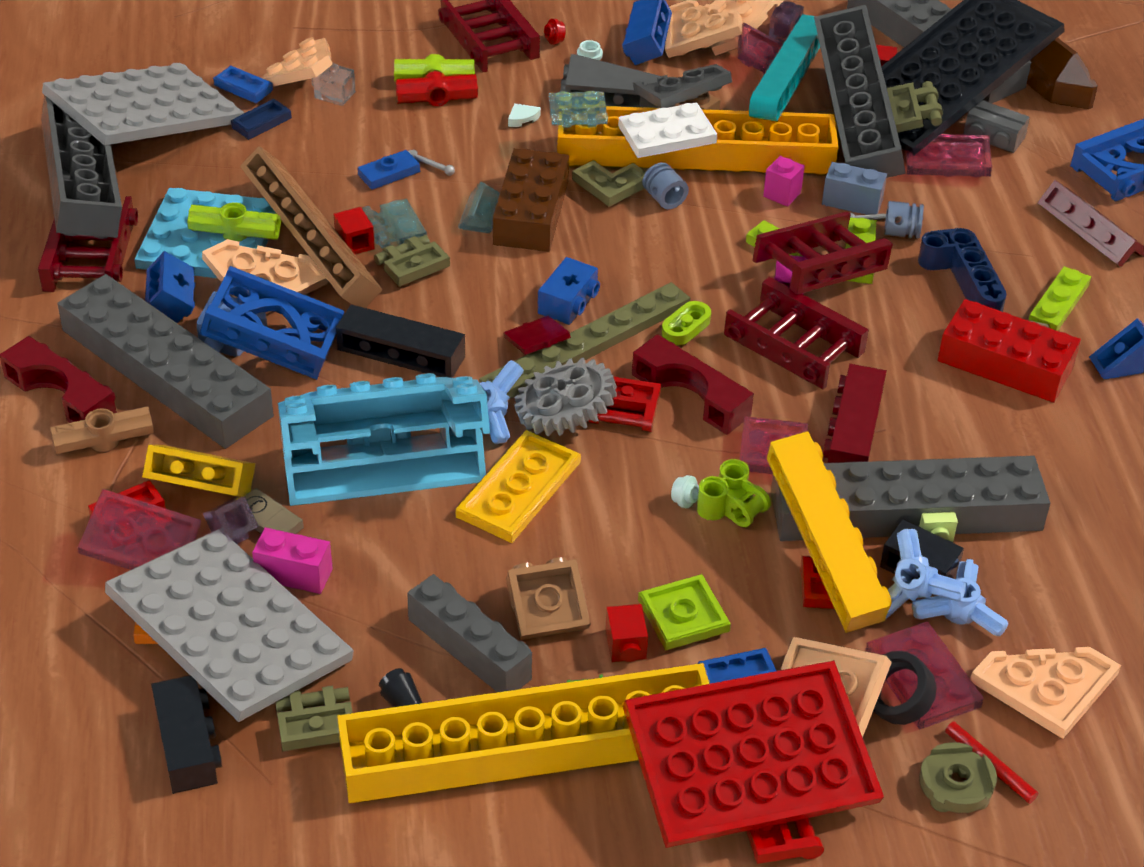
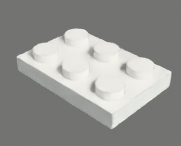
[618,102,717,158]

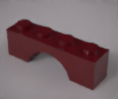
[632,334,754,435]
[0,336,117,423]

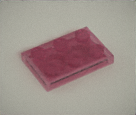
[906,134,992,178]
[78,489,201,570]
[865,621,984,730]

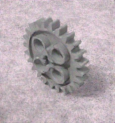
[514,358,617,436]

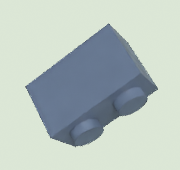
[822,162,887,215]

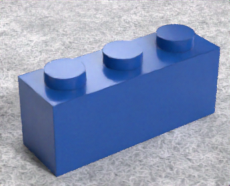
[622,0,672,65]

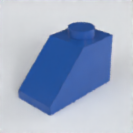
[1089,318,1144,379]

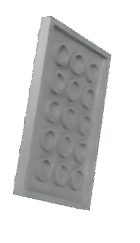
[42,63,244,145]
[105,529,354,722]

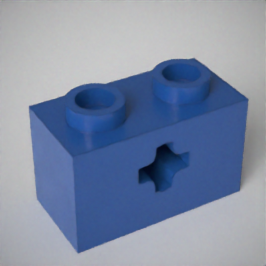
[145,251,196,323]
[538,257,600,325]

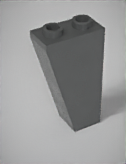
[560,54,660,108]

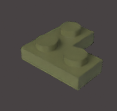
[572,160,646,207]

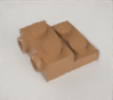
[506,557,591,640]

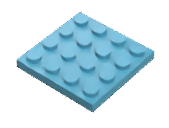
[134,188,276,278]

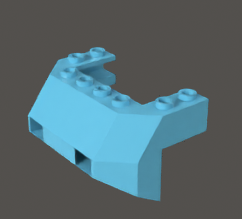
[278,373,490,506]

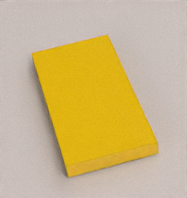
[455,430,581,543]

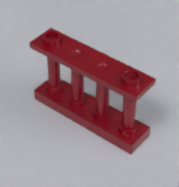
[438,0,540,72]
[38,196,138,292]
[752,211,893,295]
[724,276,869,389]

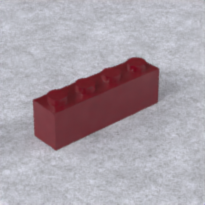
[823,363,887,463]

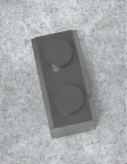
[963,100,1030,153]

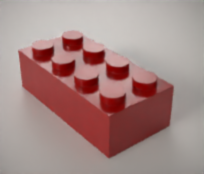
[937,299,1081,403]

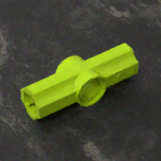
[394,54,475,81]
[187,203,281,241]

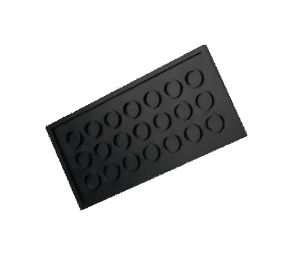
[881,0,1065,156]

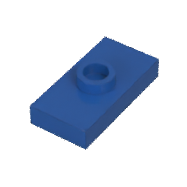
[213,65,273,103]
[357,150,420,190]
[698,648,776,684]

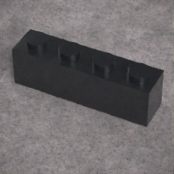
[336,304,465,378]

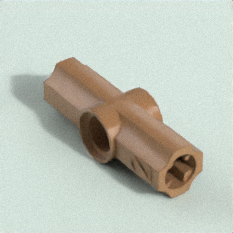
[50,406,154,454]

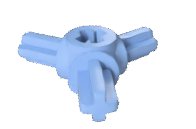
[480,360,524,444]
[886,529,966,619]
[912,559,1008,636]

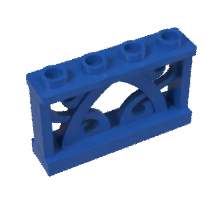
[1070,119,1144,201]
[199,266,345,380]

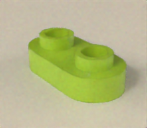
[662,301,711,346]

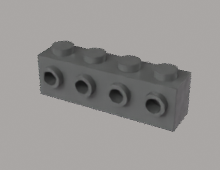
[407,574,532,692]

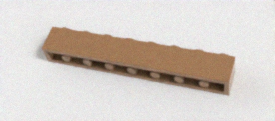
[240,146,383,308]

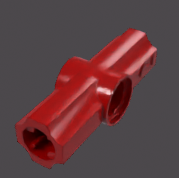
[395,71,478,107]

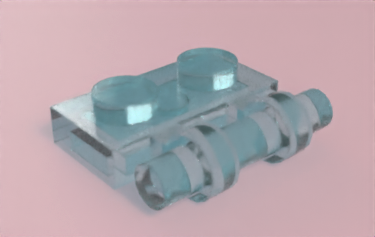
[549,91,608,128]
[362,199,427,249]

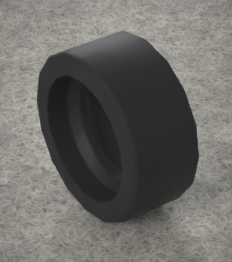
[873,651,937,725]

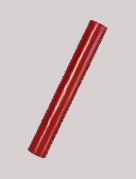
[945,721,1039,804]

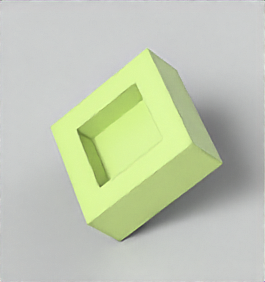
[919,512,958,542]

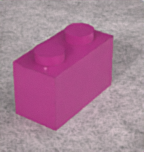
[252,527,333,594]

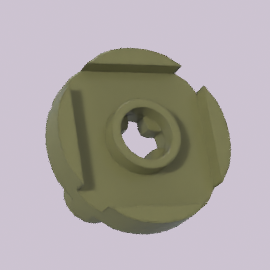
[919,742,997,813]

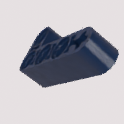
[918,228,1007,312]

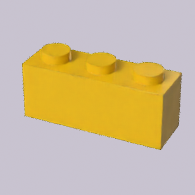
[142,444,256,496]

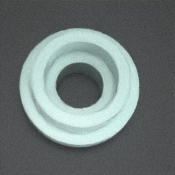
[577,40,603,60]
[671,475,699,509]

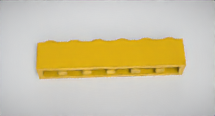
[767,431,891,633]

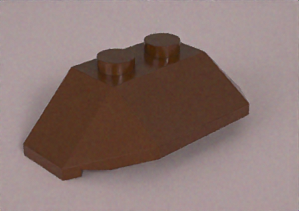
[1027,37,1098,109]

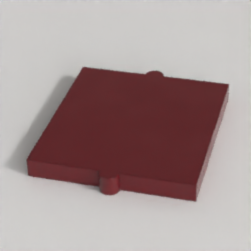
[503,316,571,355]

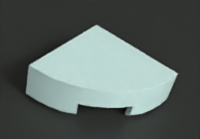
[508,103,541,127]

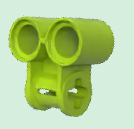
[697,459,771,528]

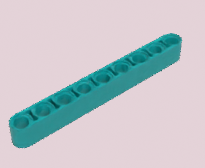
[749,14,820,121]

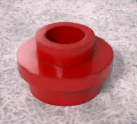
[544,18,566,45]

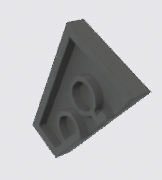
[633,64,732,108]

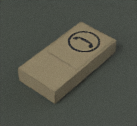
[232,488,304,534]

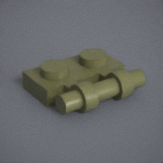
[887,81,943,133]
[374,235,450,287]
[275,685,353,751]

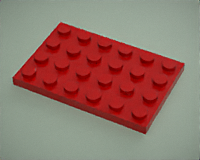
[622,660,884,848]

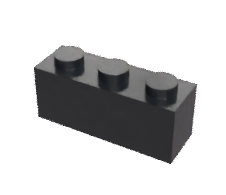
[151,675,223,794]

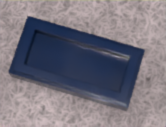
[231,99,292,140]

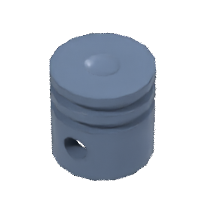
[642,162,689,209]
[884,201,924,239]

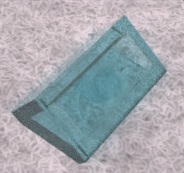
[458,181,500,233]

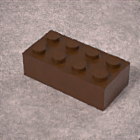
[493,148,569,252]

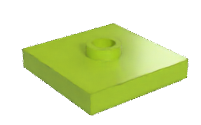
[638,574,731,651]

